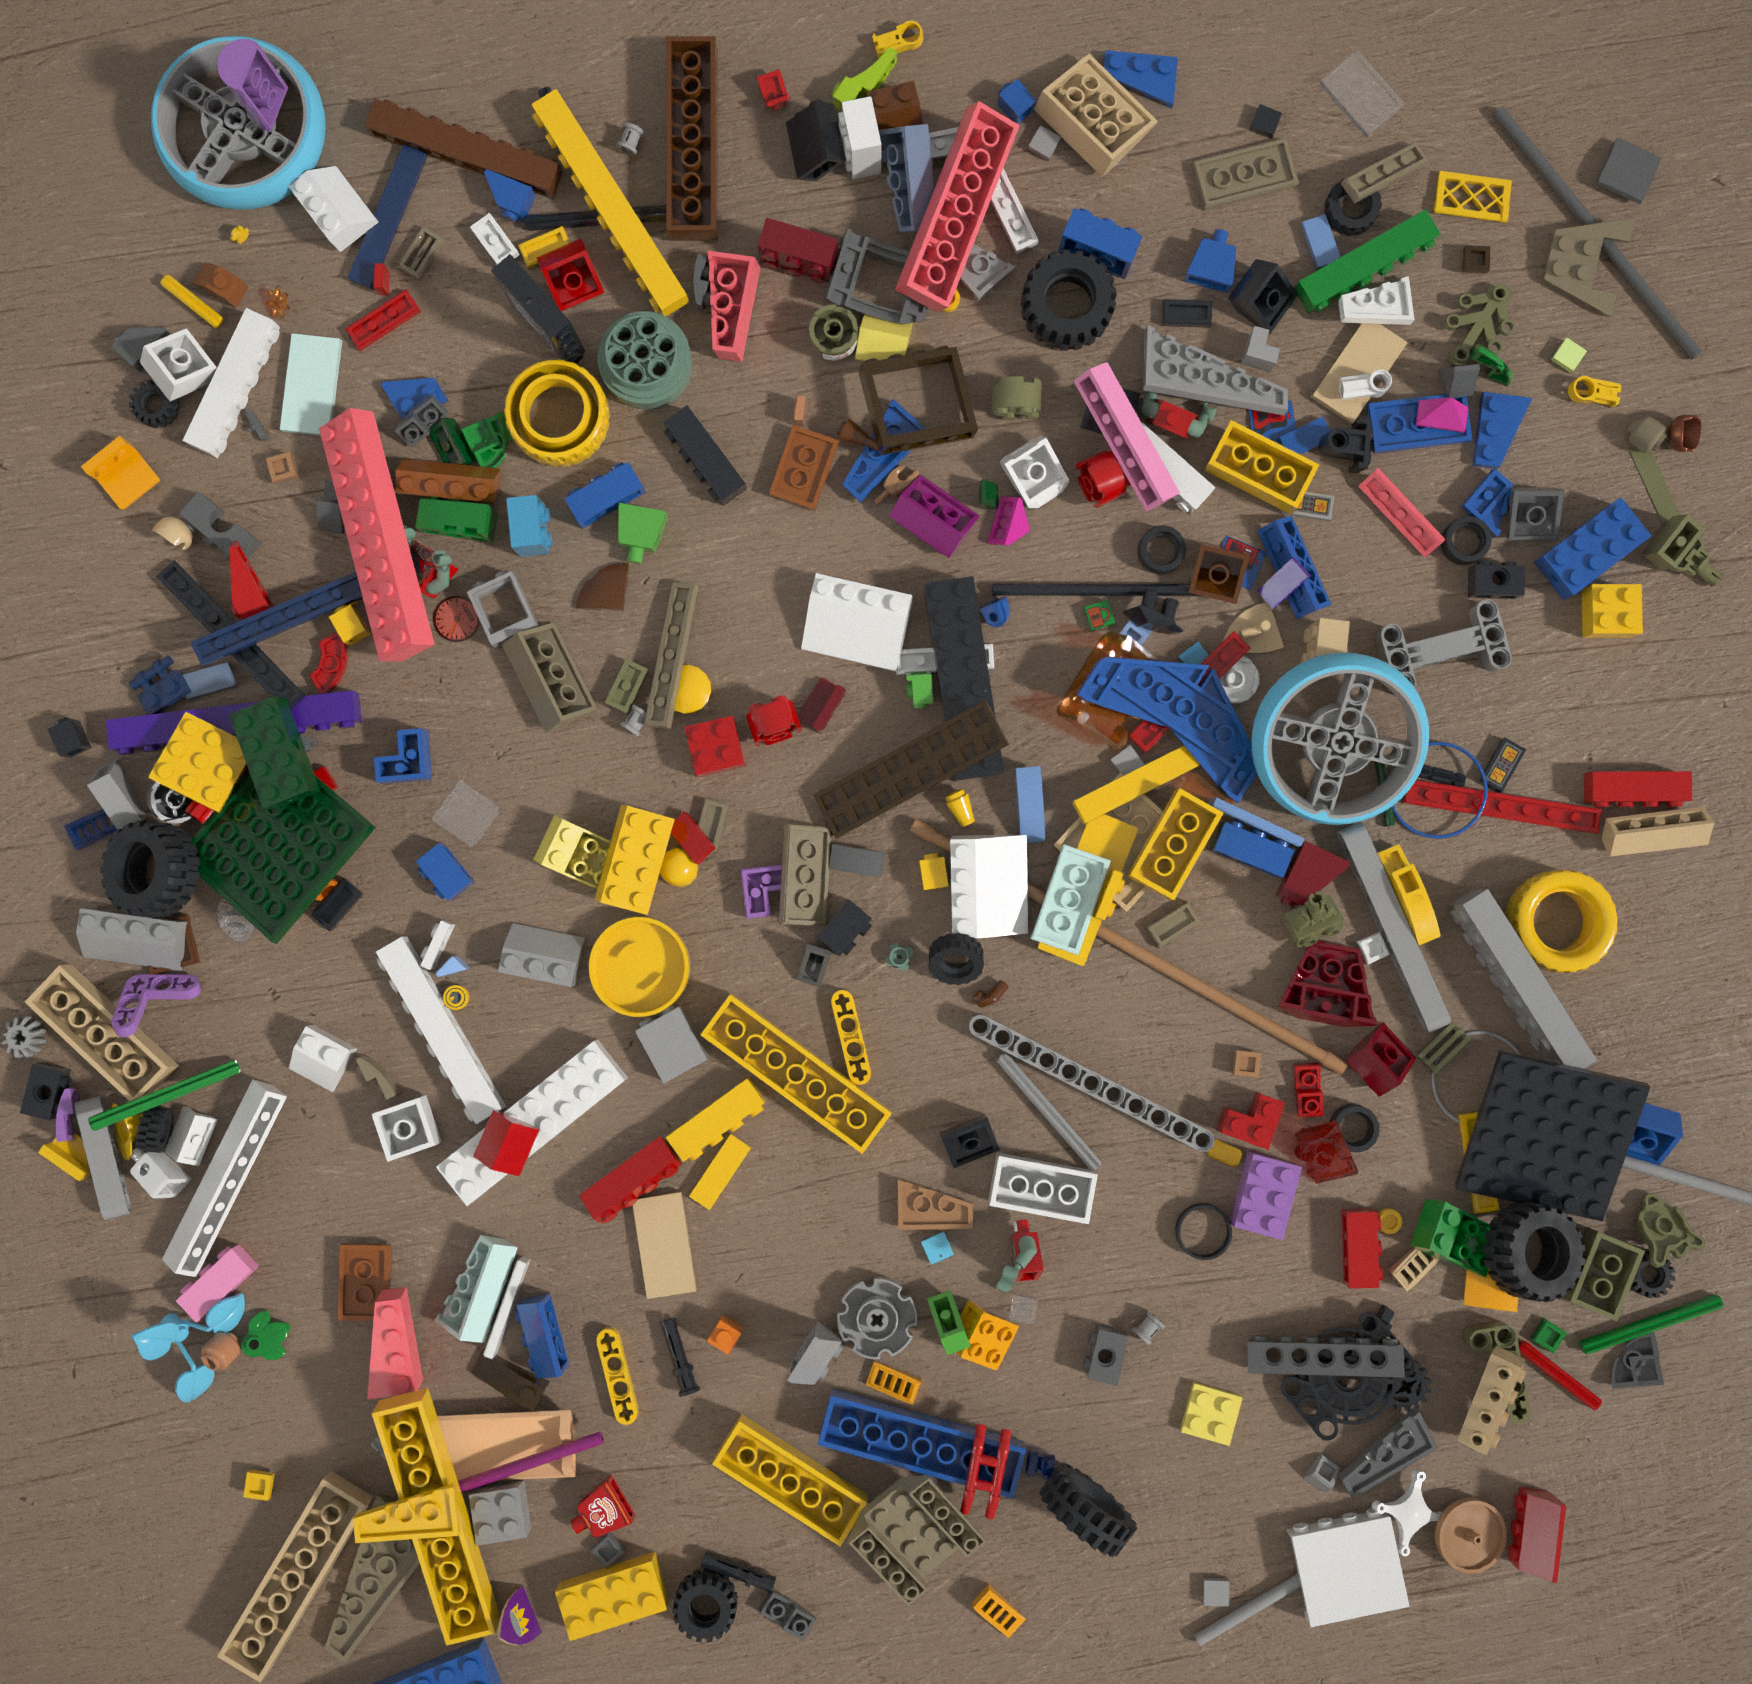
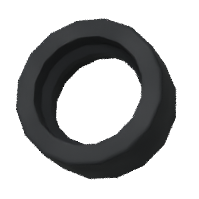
[1440,516,1492,565]
[1137,525,1186,575]
[1329,1104,1380,1153]

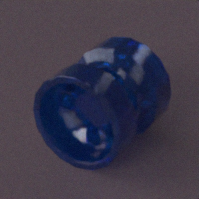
[1025,1450,1055,1480]

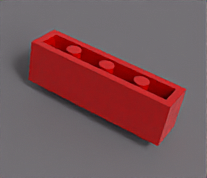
[1584,771,1692,807]
[579,1136,683,1223]

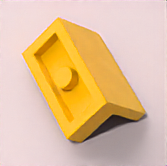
[38,1132,91,1181]

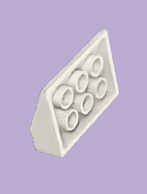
[801,573,914,672]
[950,835,1028,938]

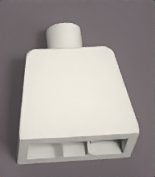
[130,1148,193,1199]

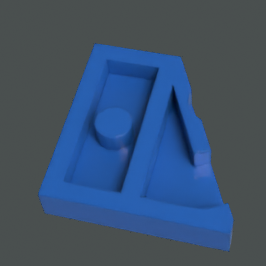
[381,378,449,419]
[1460,468,1513,538]

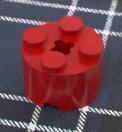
[1076,450,1130,508]
[746,695,802,746]

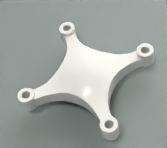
[1372,1469,1442,1556]

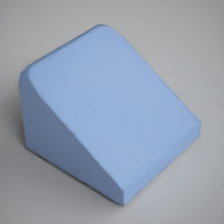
[1115,620,1152,654]
[435,956,470,977]

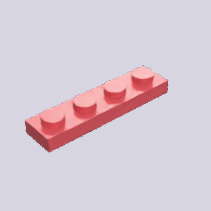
[1358,468,1445,558]

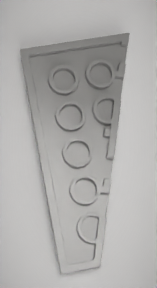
[1143,325,1288,415]

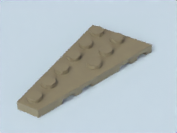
[324,1492,420,1663]

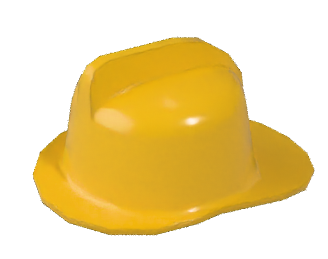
[112,1103,143,1160]

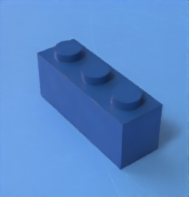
[565,462,646,529]
[1210,820,1294,878]

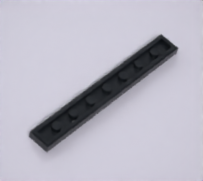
[156,560,306,710]

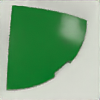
[1470,344,1512,387]
[460,411,512,468]

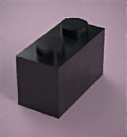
[817,899,872,956]

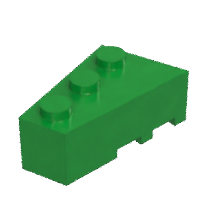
[415,496,498,543]

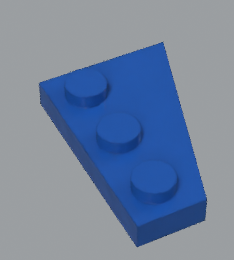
[1103,50,1178,108]
[1473,392,1532,469]

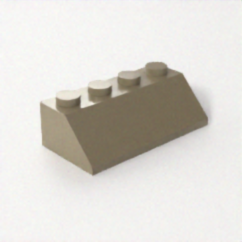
[502,622,598,733]

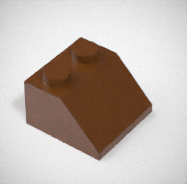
[866,81,923,150]
[1188,541,1250,604]

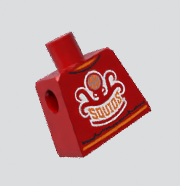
[570,1474,635,1538]

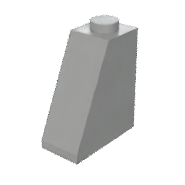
[87,759,147,830]

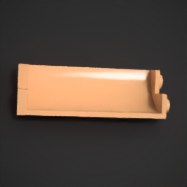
[437,1410,576,1480]

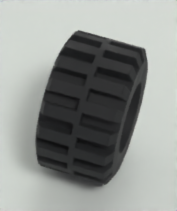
[672,1568,738,1643]

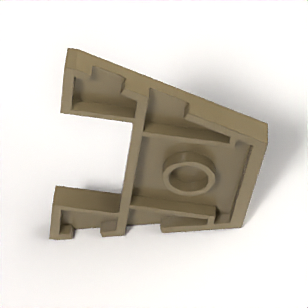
[1542,218,1635,317]

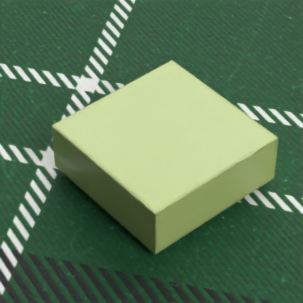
[1551,338,1587,373]

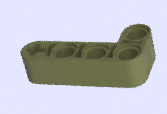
[1462,1320,1531,1423]

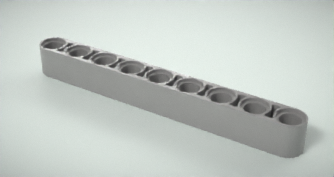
[1337,822,1451,1033]

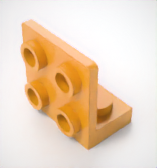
[81,436,160,510]
[955,1300,1019,1370]

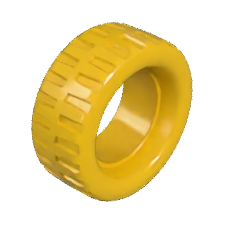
[504,359,610,467]
[1505,870,1618,973]

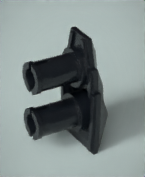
[1123,588,1183,635]

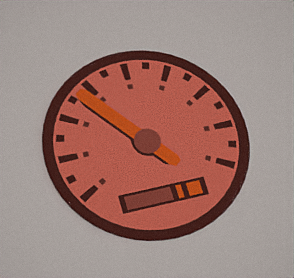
[433,596,480,642]

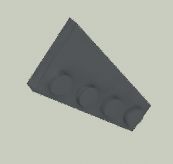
[1339,1407,1438,1499]

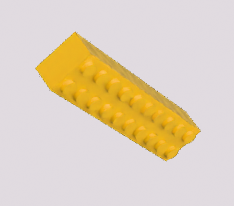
[372,1388,501,1646]

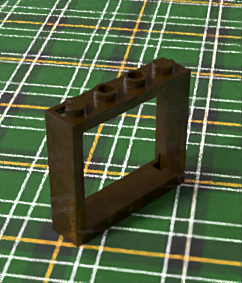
[859,346,978,456]

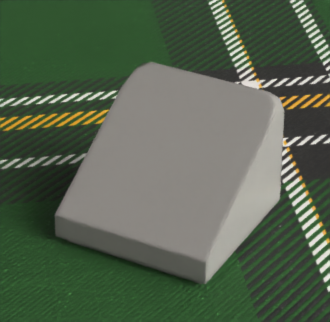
[1304,1454,1341,1492]

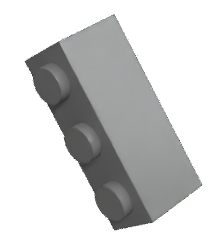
[498,923,586,987]

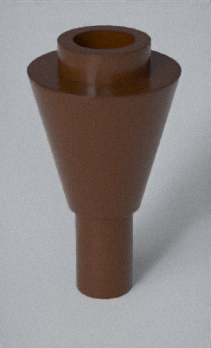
[837,418,879,452]

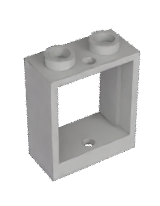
[467,571,539,649]

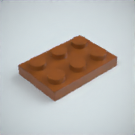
[769,425,839,511]
[338,1243,392,1321]

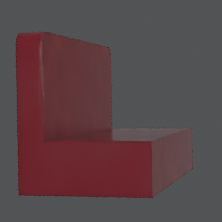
[798,677,846,734]

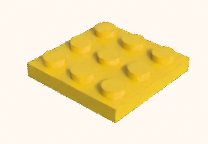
[148,712,247,813]

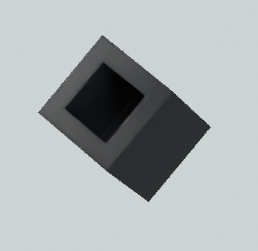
[47,717,92,758]

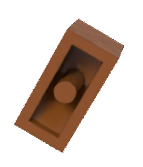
[193,262,248,308]

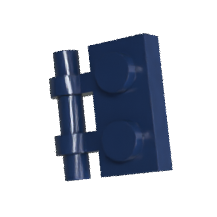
[129,655,191,715]

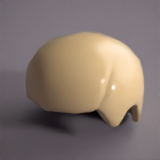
[152,517,193,550]

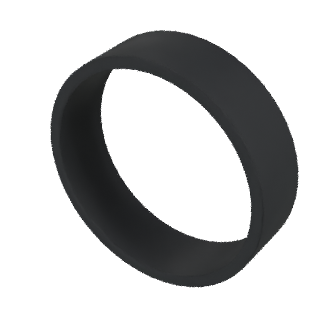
[1175,1203,1232,1260]

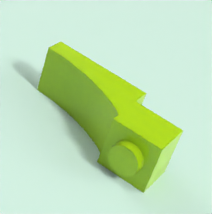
[831,47,897,112]

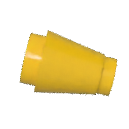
[945,788,975,827]

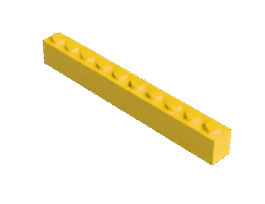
[531,89,689,317]

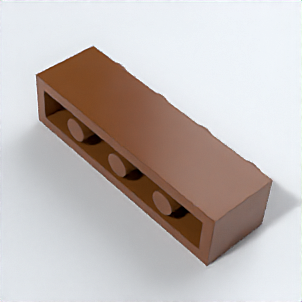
[395,459,501,503]

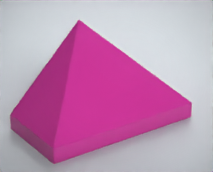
[1415,397,1468,433]
[987,496,1030,546]

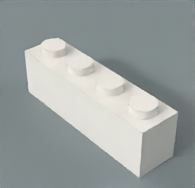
[1142,422,1215,514]

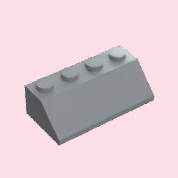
[76,908,187,971]

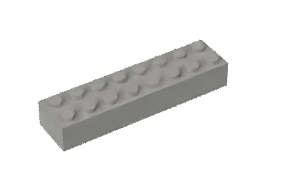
[1448,889,1597,1069]

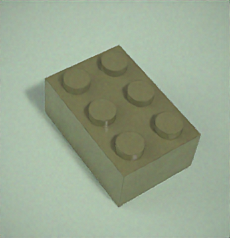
[1562,1227,1645,1321]

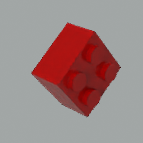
[684,716,746,778]

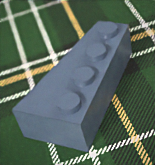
[878,124,935,232]

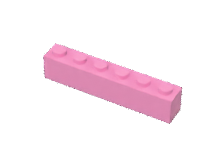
[1074,362,1180,512]

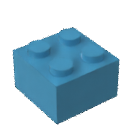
[506,495,553,557]

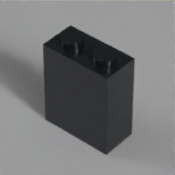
[786,100,846,181]

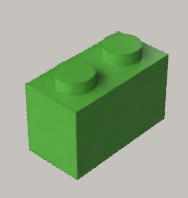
[927,1290,971,1355]

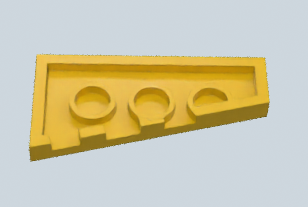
[353,1483,461,1543]

